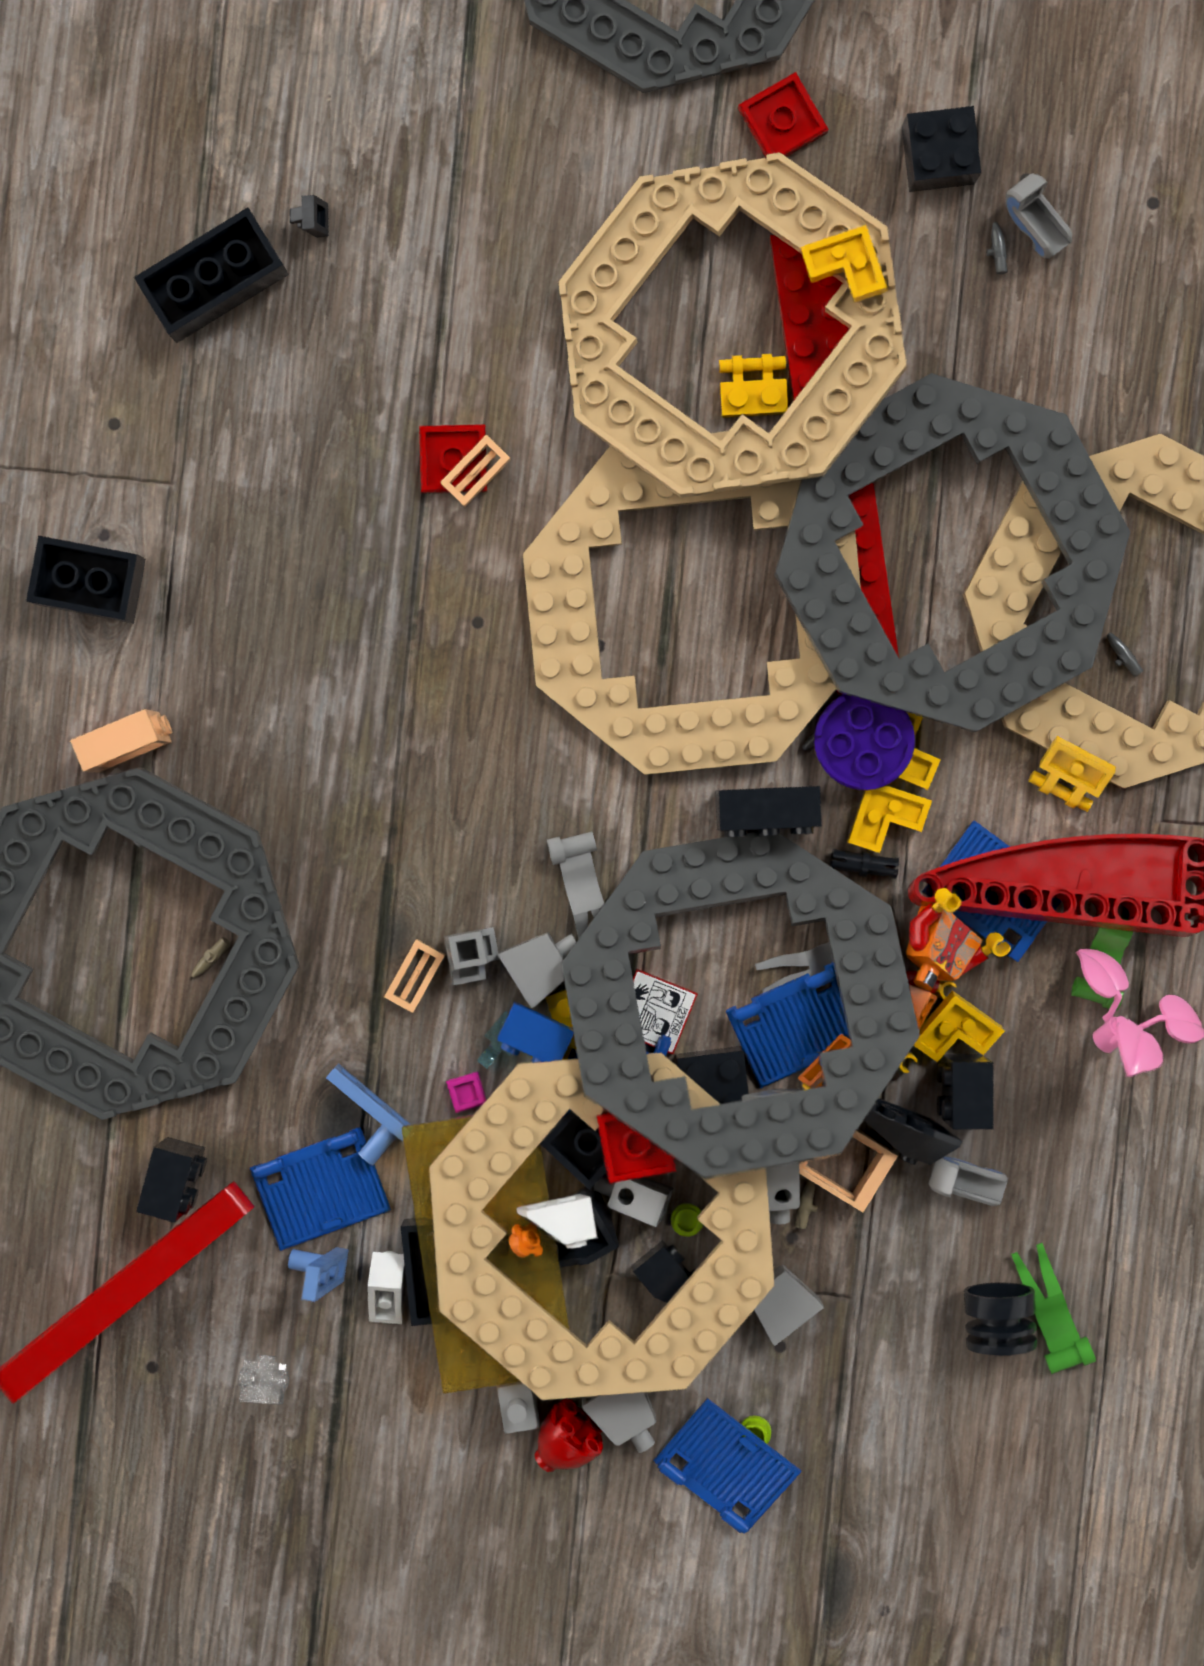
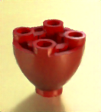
[534,1398,603,1472]

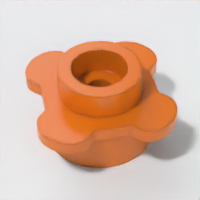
[509,1224,543,1258]

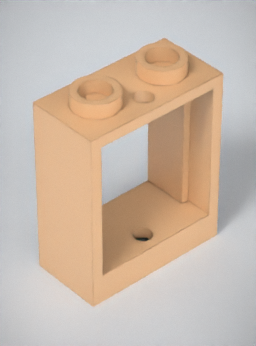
[70,709,172,773]
[799,1129,898,1212]

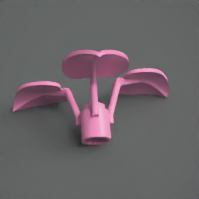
[1076,949,1204,1077]

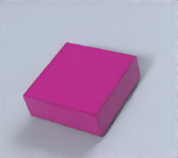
[446,1071,487,1113]

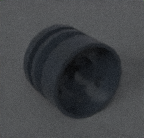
[964,1282,1037,1356]

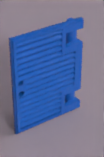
[922,820,1062,962]
[726,962,850,1088]
[250,1127,391,1251]
[654,1398,802,1534]

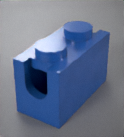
[497,1001,574,1063]

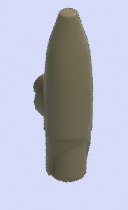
[191,937,231,978]
[795,1180,818,1229]

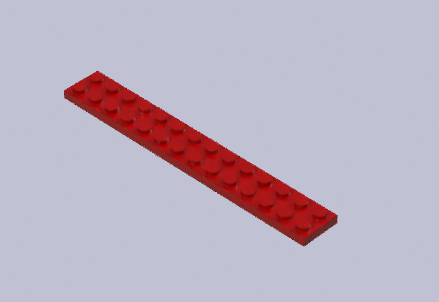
[769,235,899,695]

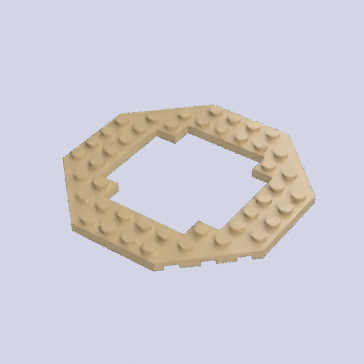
[558,152,907,498]
[523,431,861,775]
[963,434,1204,788]
[429,1053,775,1400]

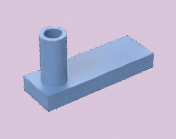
[326,1064,414,1165]
[288,1247,349,1302]

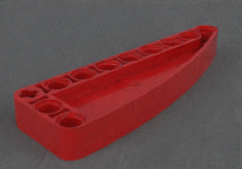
[908,834,1204,937]
[0,1181,255,1404]

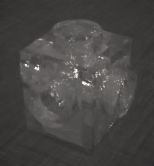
[238,1355,289,1405]

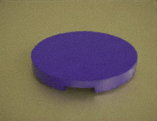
[814,694,915,790]

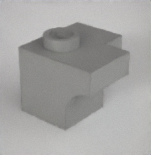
[444,927,500,985]

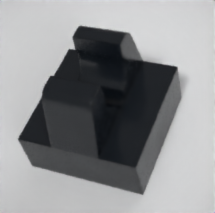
[289,195,329,238]

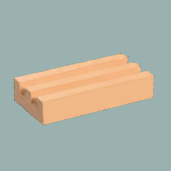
[440,435,511,507]
[384,939,446,1013]

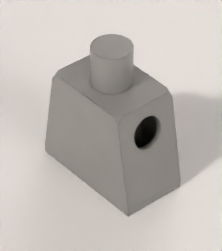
[498,932,577,1009]
[766,1163,800,1224]
[594,1174,674,1227]
[754,1265,824,1346]
[497,1365,541,1434]
[582,1392,656,1453]

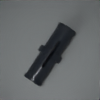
[830,849,899,879]

